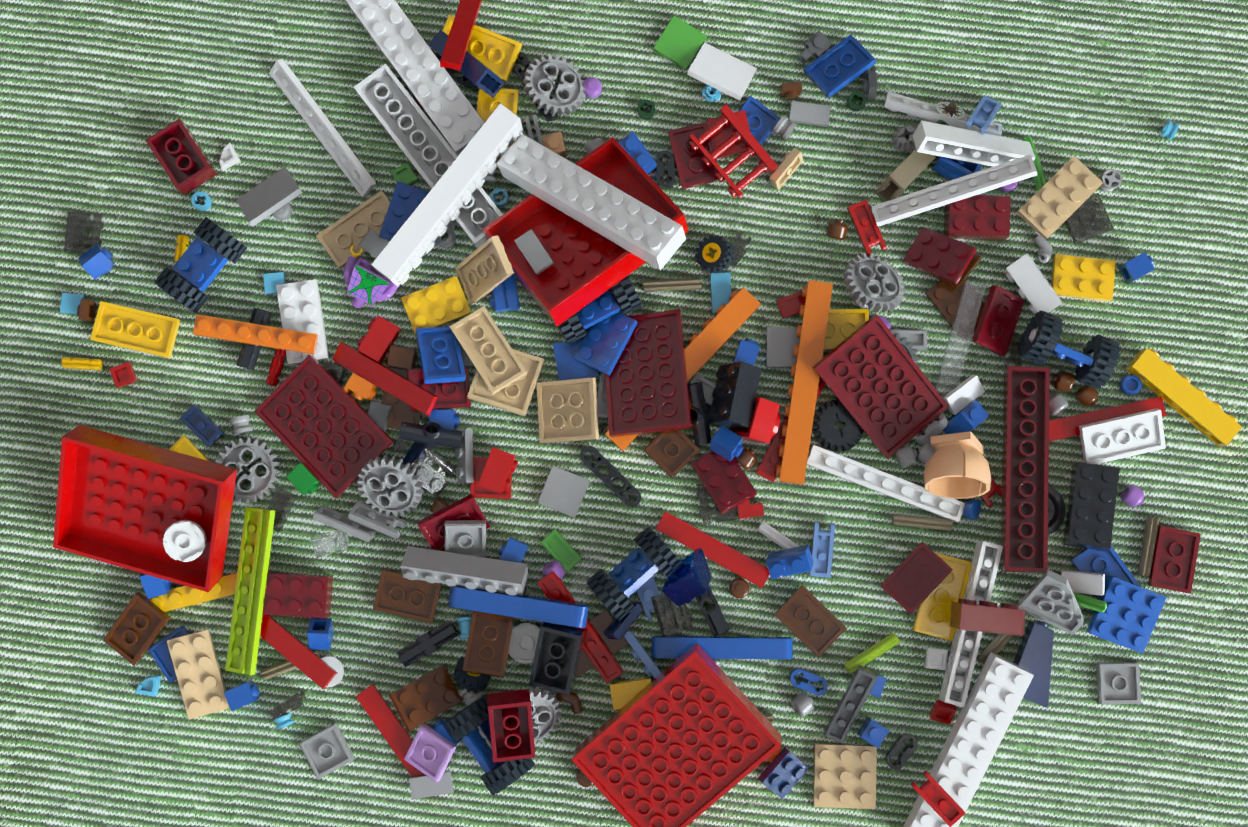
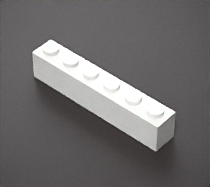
[913,120,1035,166]

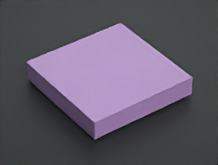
[404,724,457,782]

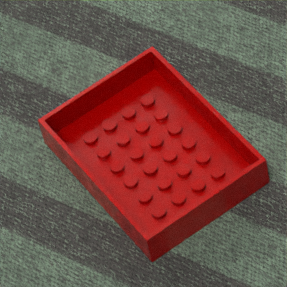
[482,137,689,326]
[53,425,237,592]
[571,643,782,827]

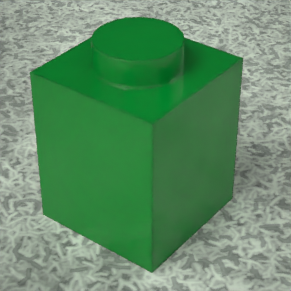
[286,463,320,495]

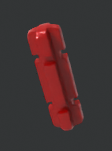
[266,349,286,386]

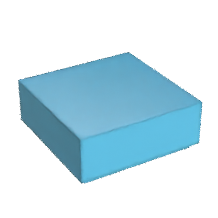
[263,272,286,295]
[60,293,85,315]

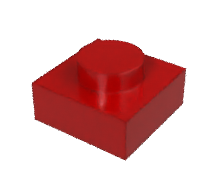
[109,362,137,388]
[929,700,957,724]

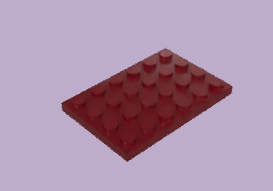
[605,309,692,437]
[813,314,949,459]
[254,355,394,498]

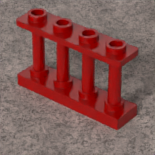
[689,104,778,200]

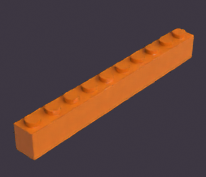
[776,280,833,485]
[605,287,761,452]

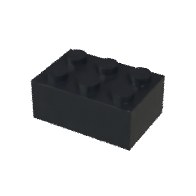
[708,361,762,430]
[529,622,585,695]

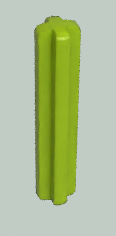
[844,633,900,674]

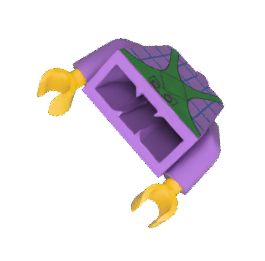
[343,244,400,308]

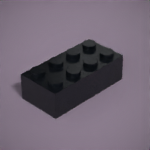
[1063,462,1120,552]

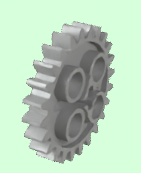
[523,54,586,117]
[843,253,906,313]
[215,437,282,503]
[357,455,424,517]
[520,686,562,746]

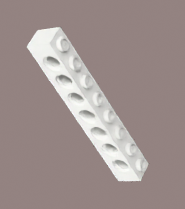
[939,541,1003,707]

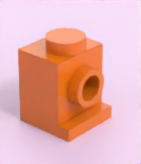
[344,373,377,401]

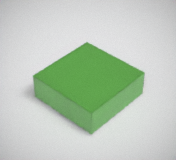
[391,162,419,185]

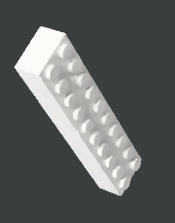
[345,0,484,156]
[354,63,503,248]
[371,103,523,287]
[497,134,686,270]
[903,652,1034,827]

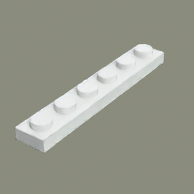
[884,91,1002,136]

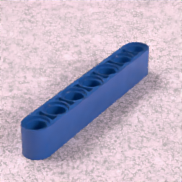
[448,586,588,628]
[651,636,793,659]

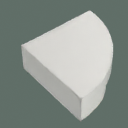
[219,143,241,171]

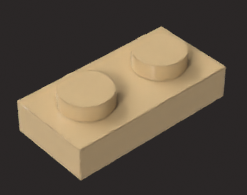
[770,148,803,190]

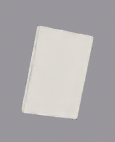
[687,42,757,100]

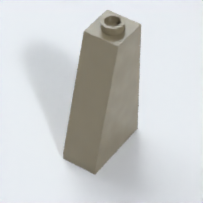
[875,149,937,202]

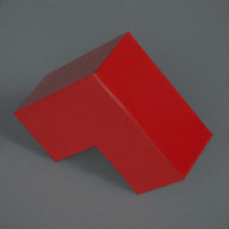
[736,500,764,519]

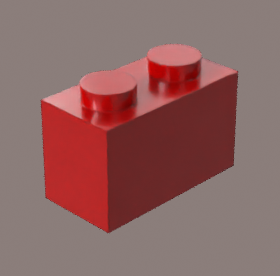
[357,316,402,364]
[478,447,519,494]

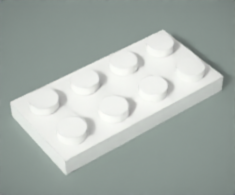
[276,279,329,365]
[1079,408,1166,464]

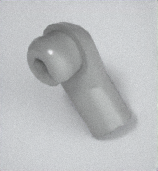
[1033,235,1053,263]

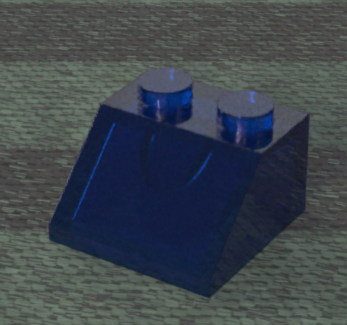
[662,548,712,607]

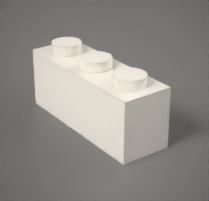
[1005,253,1063,315]

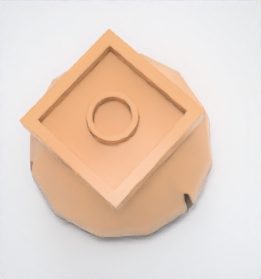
[924,431,991,499]

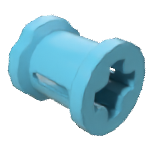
[457,616,472,639]

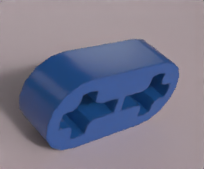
[789,668,828,695]

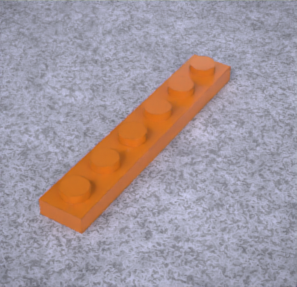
[193,314,318,355]

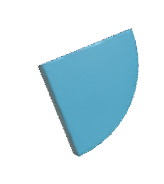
[135,675,161,697]

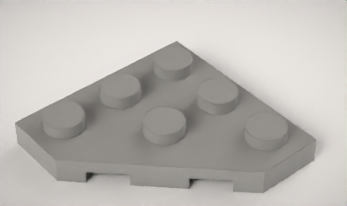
[1018,570,1084,635]

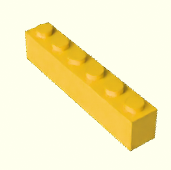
[1125,348,1242,447]

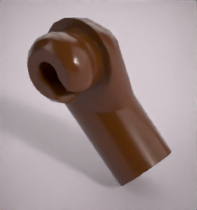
[556,691,583,714]

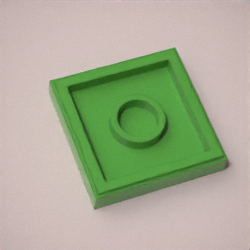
[653,16,707,70]

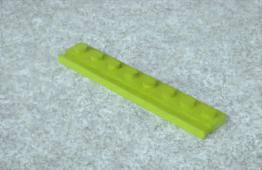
[225,507,275,675]

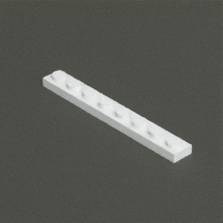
[269,59,376,197]
[871,154,1037,227]
[807,445,966,522]

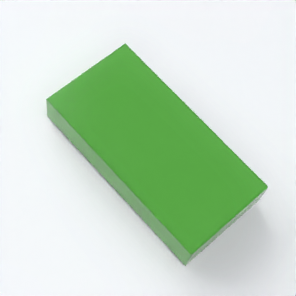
[540,529,582,572]

